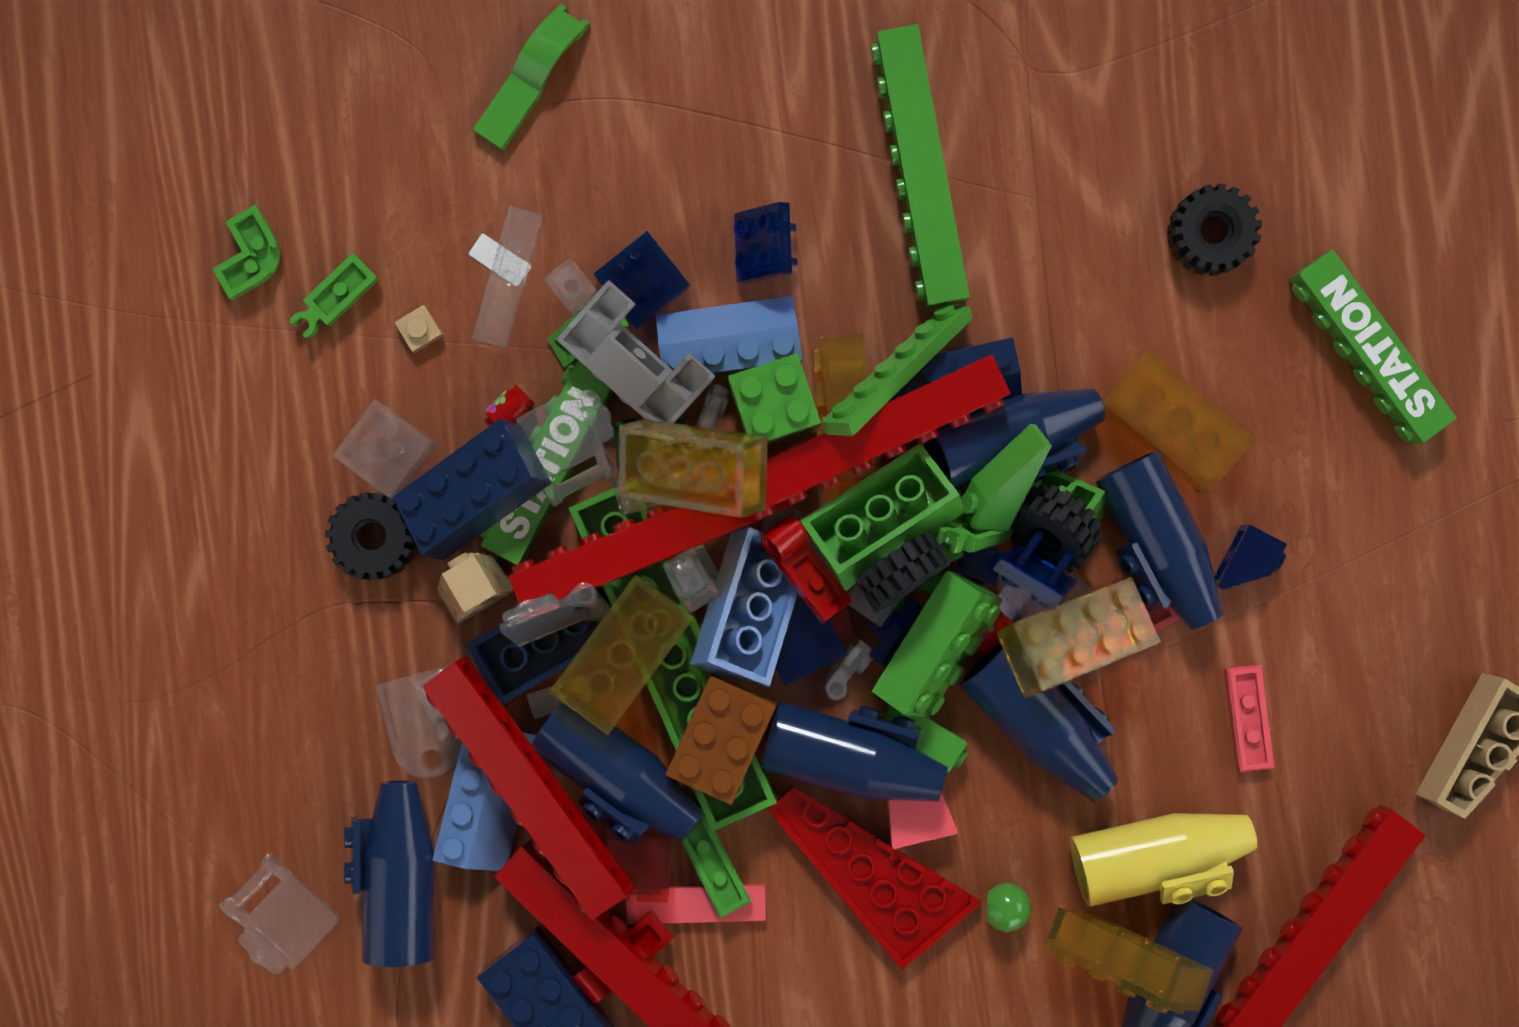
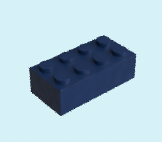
[393,418,552,560]
[465,587,624,705]
[477,926,615,1027]

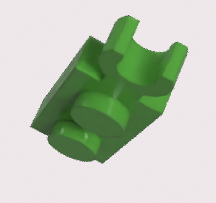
[290,253,380,339]
[936,518,1014,553]

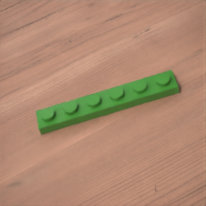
[821,304,973,436]

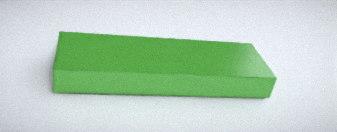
[681,808,752,919]

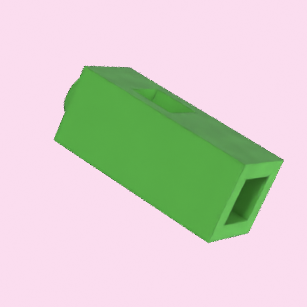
[881,704,968,773]

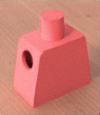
[887,793,958,849]

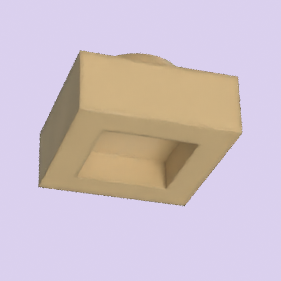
[394,305,444,353]

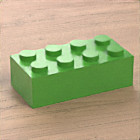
[800,444,965,591]
[872,570,1003,717]

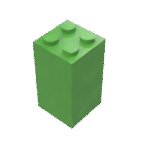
[728,353,821,453]

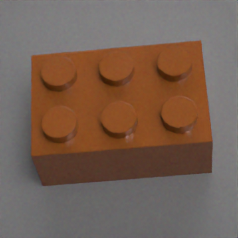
[666,673,776,805]

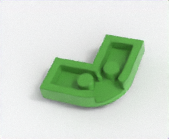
[212,205,281,300]

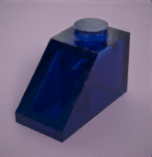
[1214,524,1287,590]

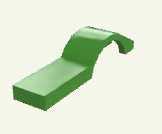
[473,4,590,151]

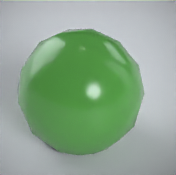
[987,882,1032,933]

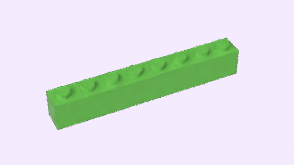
[870,24,970,310]

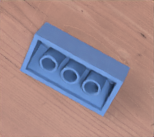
[656,296,803,377]
[690,527,798,687]
[432,731,537,871]

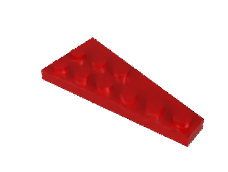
[767,785,982,970]

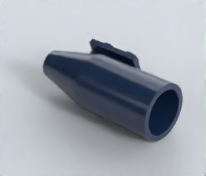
[924,389,1105,490]
[1094,450,1223,630]
[959,637,1118,802]
[532,693,703,846]
[762,702,948,802]
[344,780,434,967]
[1121,898,1243,1027]

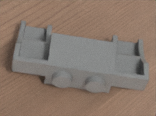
[556,280,716,435]

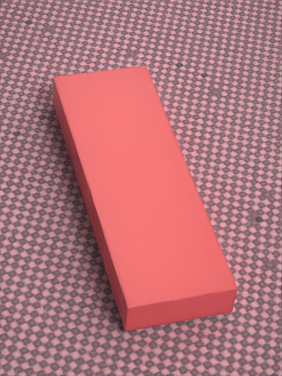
[1224,664,1275,773]

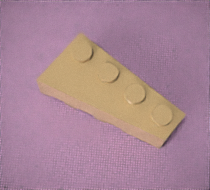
[437,552,513,625]
[1416,673,1519,819]

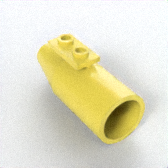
[1070,813,1257,907]

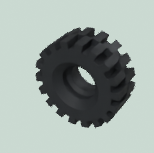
[1167,184,1262,276]
[1011,484,1102,573]
[325,492,418,580]
[855,531,951,613]

